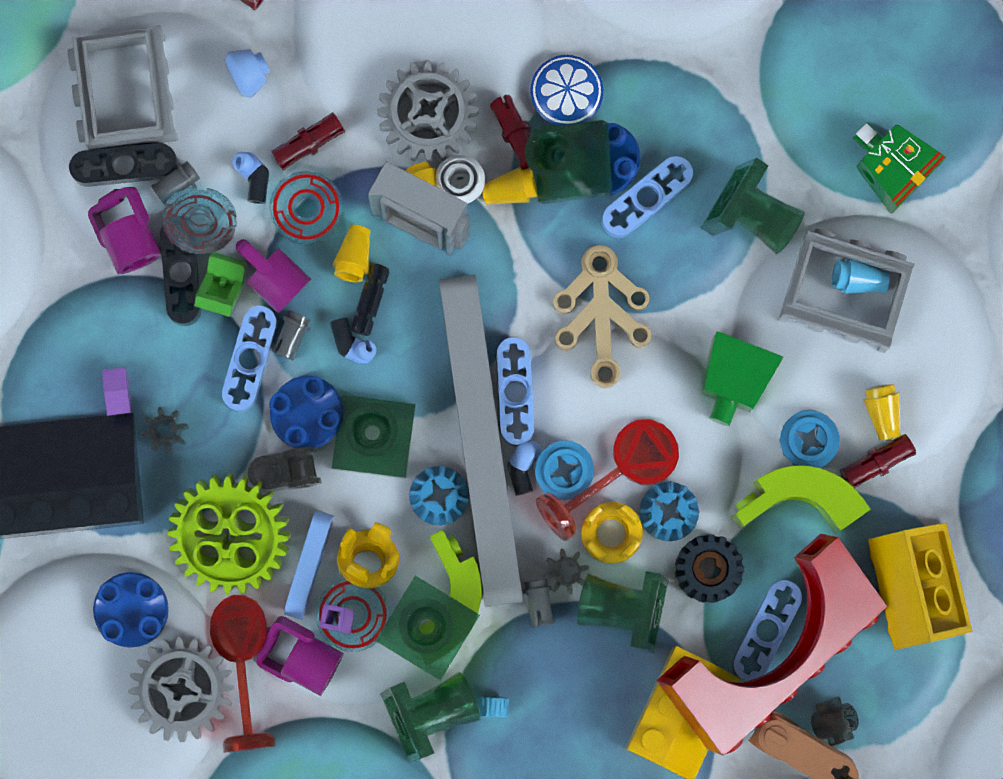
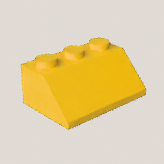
[868,523,973,650]
[625,646,741,779]

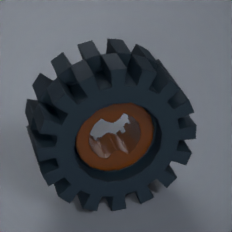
[675,534,745,603]

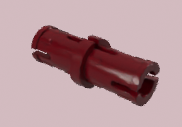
[490,95,542,169]
[271,112,345,171]
[840,434,917,488]

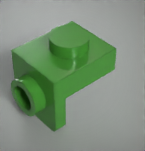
[194,252,247,317]

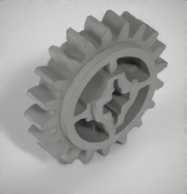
[377,60,479,163]
[128,637,235,742]

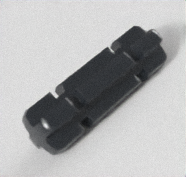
[351,263,390,336]

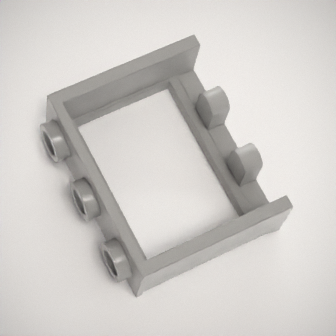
[68,25,178,150]
[368,161,471,256]
[778,229,915,353]

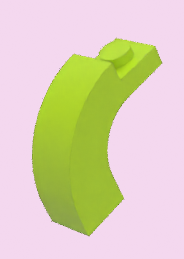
[732,466,871,534]
[409,530,482,666]

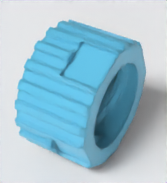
[475,696,509,717]

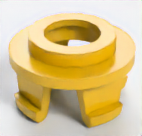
[581,502,643,564]
[337,522,400,588]

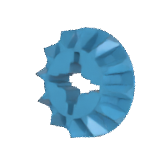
[779,410,840,468]
[534,440,594,500]
[409,466,469,526]
[639,481,700,541]

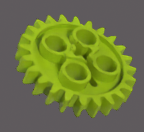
[167,473,291,595]

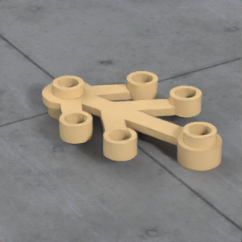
[553,245,652,389]

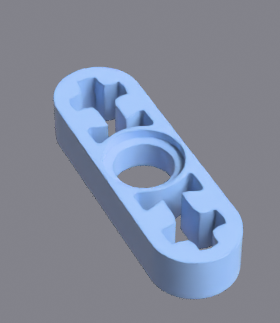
[602,156,693,238]
[222,306,278,412]
[497,337,534,446]
[284,510,334,620]
[732,580,802,681]

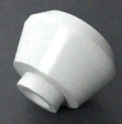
[435,155,485,204]

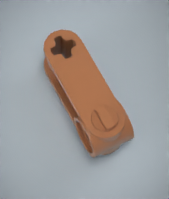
[748,710,859,779]

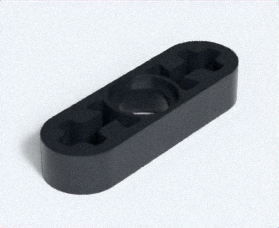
[69,143,178,187]
[160,218,201,326]

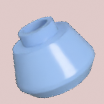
[224,49,270,98]

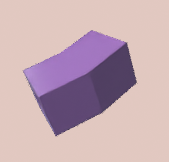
[102,367,133,416]
[319,604,355,634]

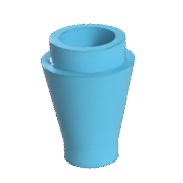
[832,258,890,294]

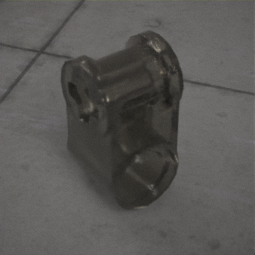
[248,446,322,493]

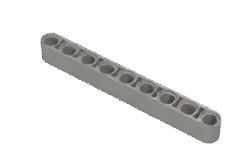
[439,275,523,607]

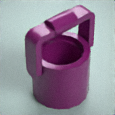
[88,187,161,274]
[236,239,311,313]
[256,616,344,696]

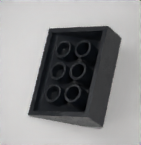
[0,413,144,539]

